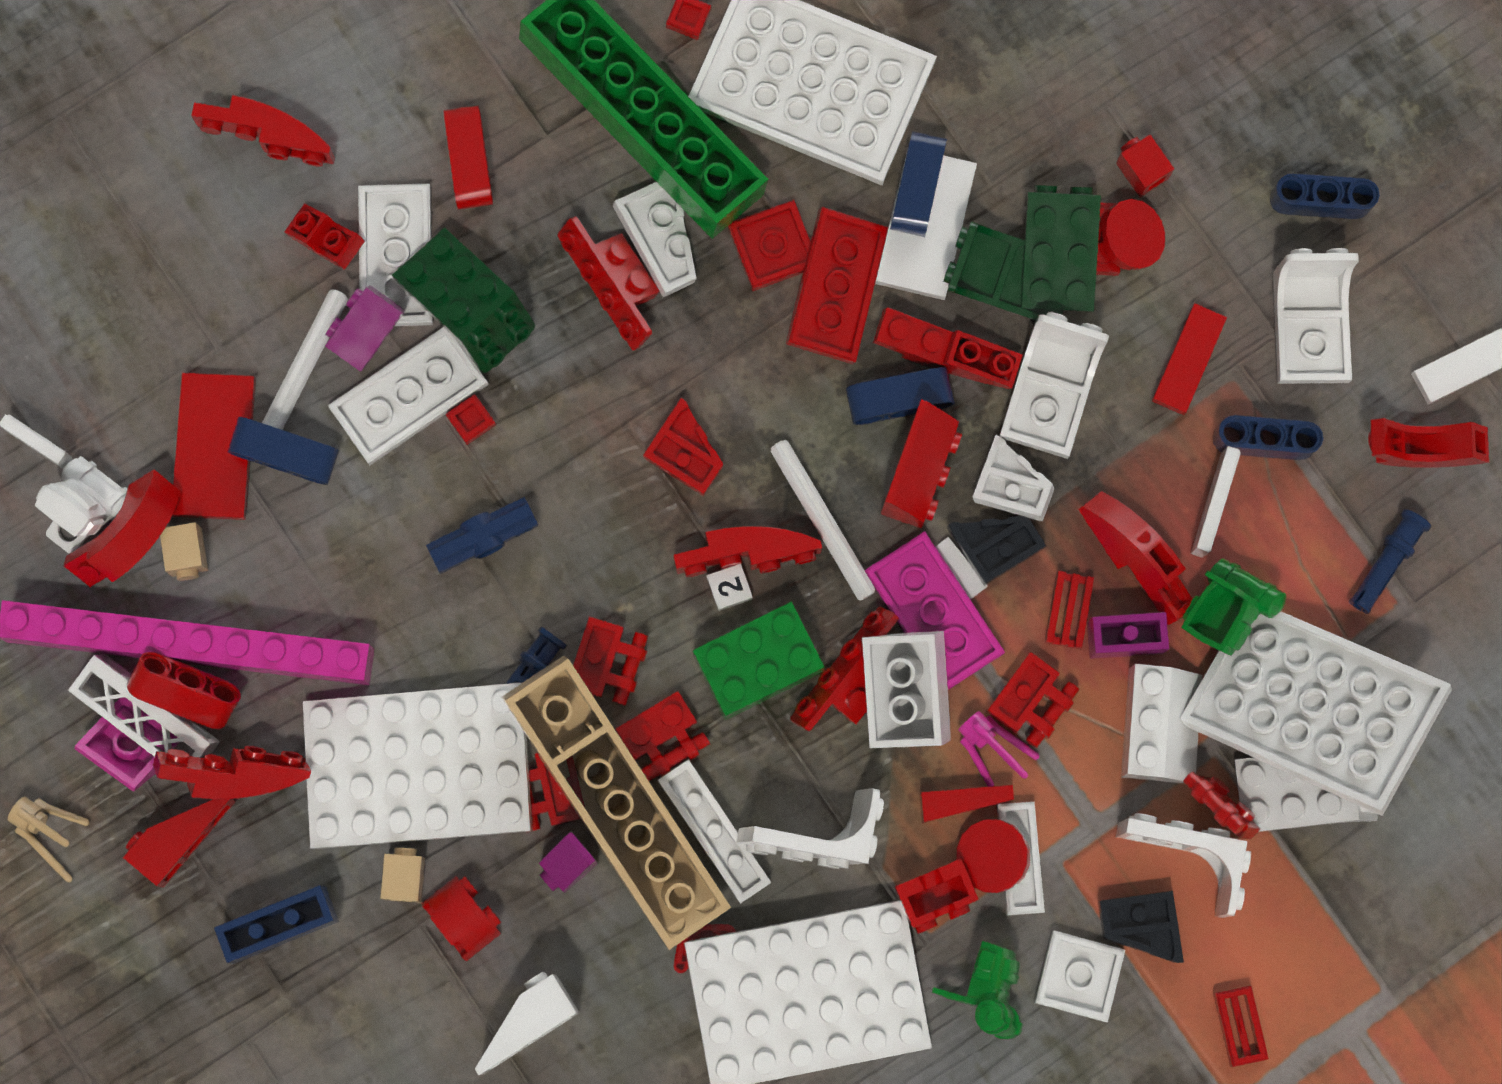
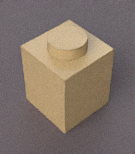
[160,522,208,581]
[380,848,425,903]

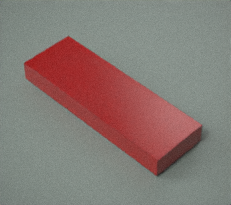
[1152,303,1227,415]

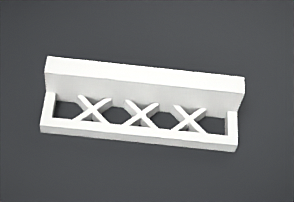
[68,654,220,758]

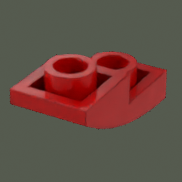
[284,203,365,270]

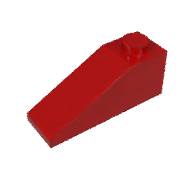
[123,799,236,888]

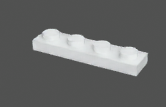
[658,759,771,904]

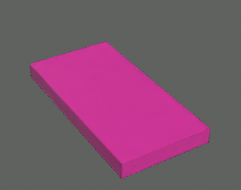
[864,532,1005,690]

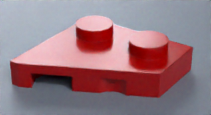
[643,398,723,496]

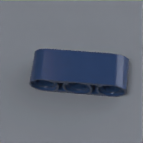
[890,131,947,237]
[1269,174,1380,219]
[845,367,955,425]
[1212,415,1324,460]
[227,417,339,485]

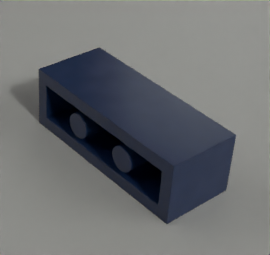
[214,885,339,964]

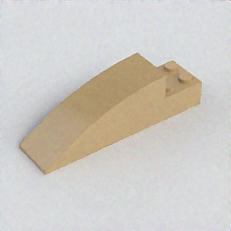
[501,656,731,950]

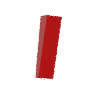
[919,785,1014,824]

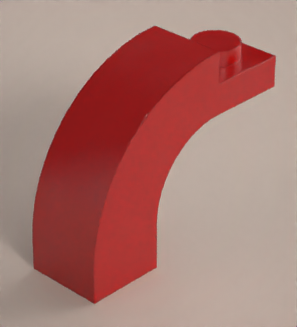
[1368,418,1489,468]
[63,469,180,587]

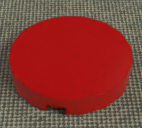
[1100,199,1165,271]
[956,819,1030,893]

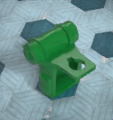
[1181,559,1287,656]
[932,941,1023,1040]

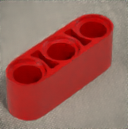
[443,105,493,210]
[127,652,241,729]

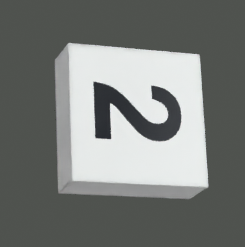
[706,564,753,611]

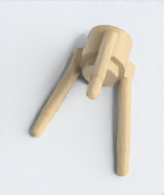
[8,797,90,882]

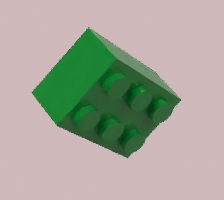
[693,602,825,721]

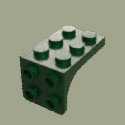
[1021,185,1101,312]
[943,221,1064,320]
[392,227,535,373]

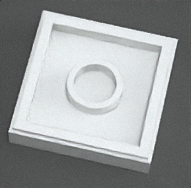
[1034,930,1125,1022]

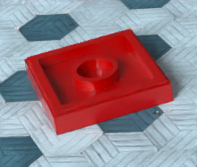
[727,200,811,291]

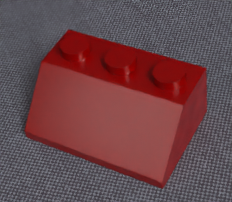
[881,399,962,528]

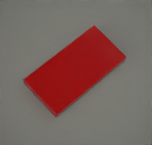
[786,207,889,364]
[172,373,256,520]

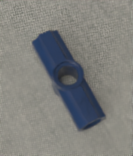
[426,497,538,574]

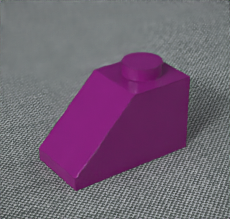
[539,832,598,893]

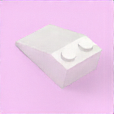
[475,972,580,1075]

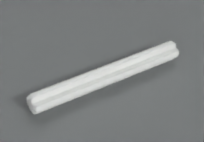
[262,289,348,430]
[771,440,875,600]

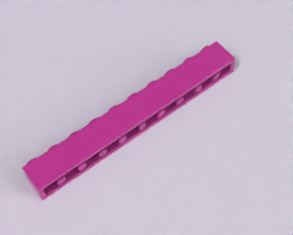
[0,600,374,685]

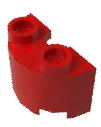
[894,859,979,934]
[421,876,502,962]

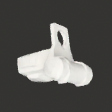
[35,456,128,554]

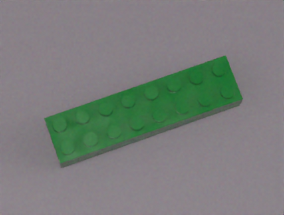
[519,0,769,239]

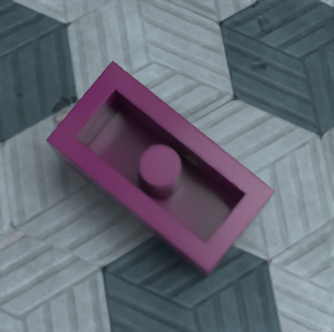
[325,285,405,372]
[1087,612,1169,659]

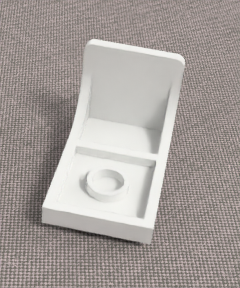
[1273,248,1359,384]
[999,312,1109,459]
[1235,757,1378,832]
[736,788,884,869]
[1116,813,1251,918]

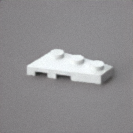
[613,182,696,297]

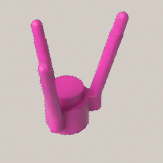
[958,711,1039,787]

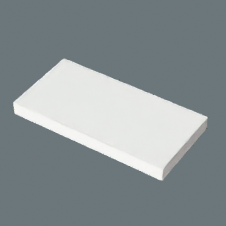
[875,149,977,300]
[358,184,433,326]
[328,327,489,466]

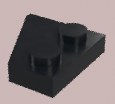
[947,516,1047,586]
[1098,891,1184,963]

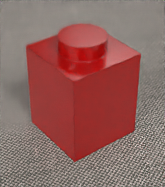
[1116,135,1175,198]

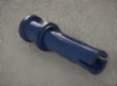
[1349,509,1432,614]
[505,626,567,684]

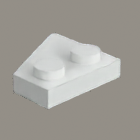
[973,435,1054,522]

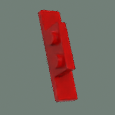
[557,216,660,351]
[790,607,899,731]

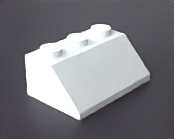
[862,631,951,748]
[1121,664,1202,783]

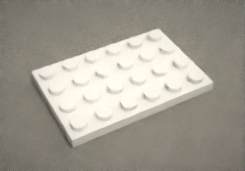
[688,0,937,185]
[1180,612,1452,816]
[303,683,532,849]
[684,900,932,1084]

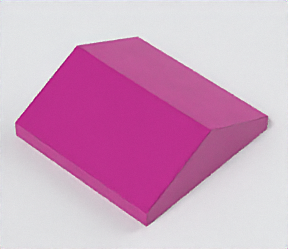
[74,697,179,792]

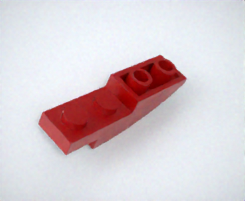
[191,95,335,167]
[873,307,1023,389]
[1078,491,1193,625]
[673,526,822,577]
[153,746,311,799]

